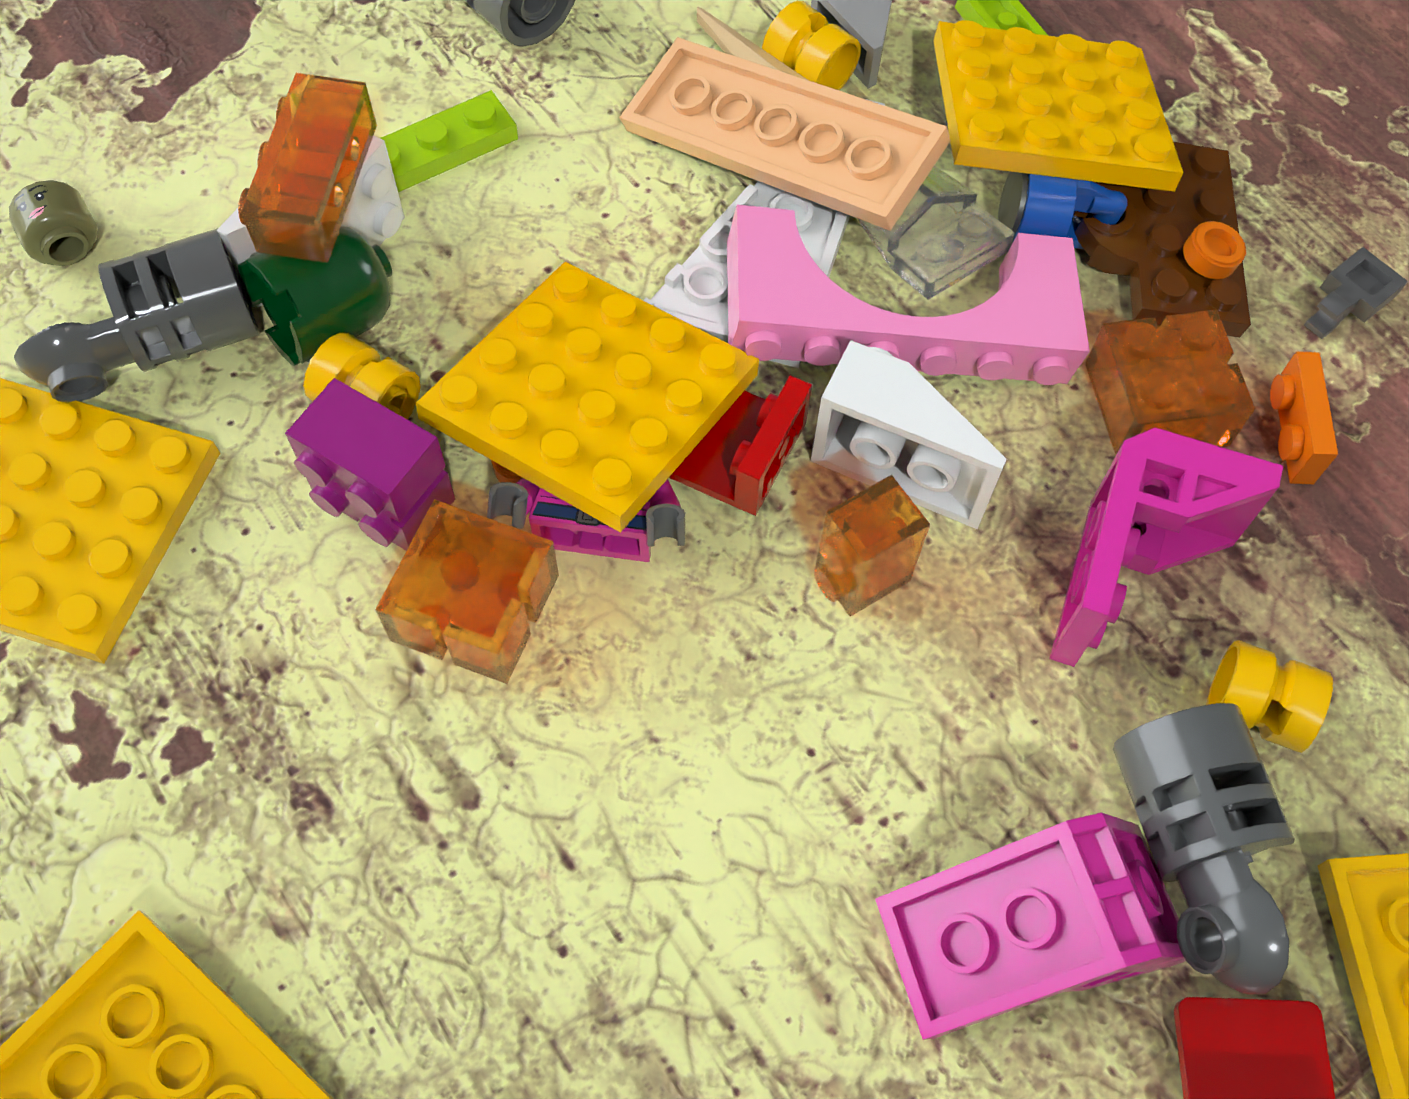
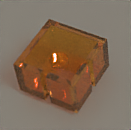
[1085,309,1256,456]
[375,499,559,684]

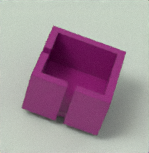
[285,378,456,554]

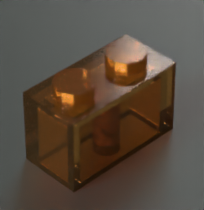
[814,475,930,617]

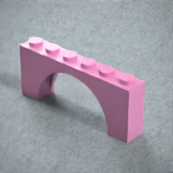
[727,205,1090,385]

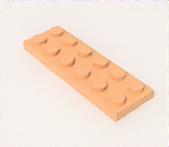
[619,37,951,231]

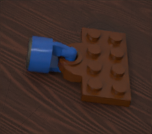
[998,142,1251,338]

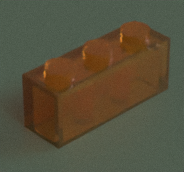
[238,73,377,263]

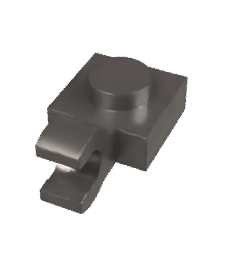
[1304,247,1408,339]

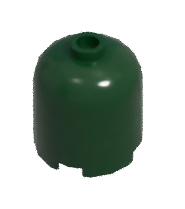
[238,224,392,366]

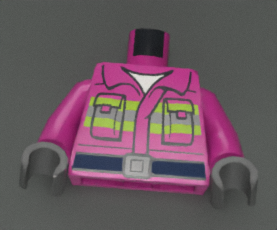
[487,478,685,562]

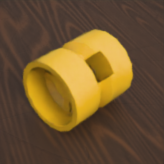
[762,0,861,90]
[303,333,421,420]
[1206,640,1333,753]

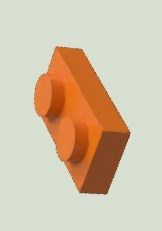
[1270,351,1338,485]

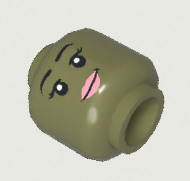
[9,180,97,266]

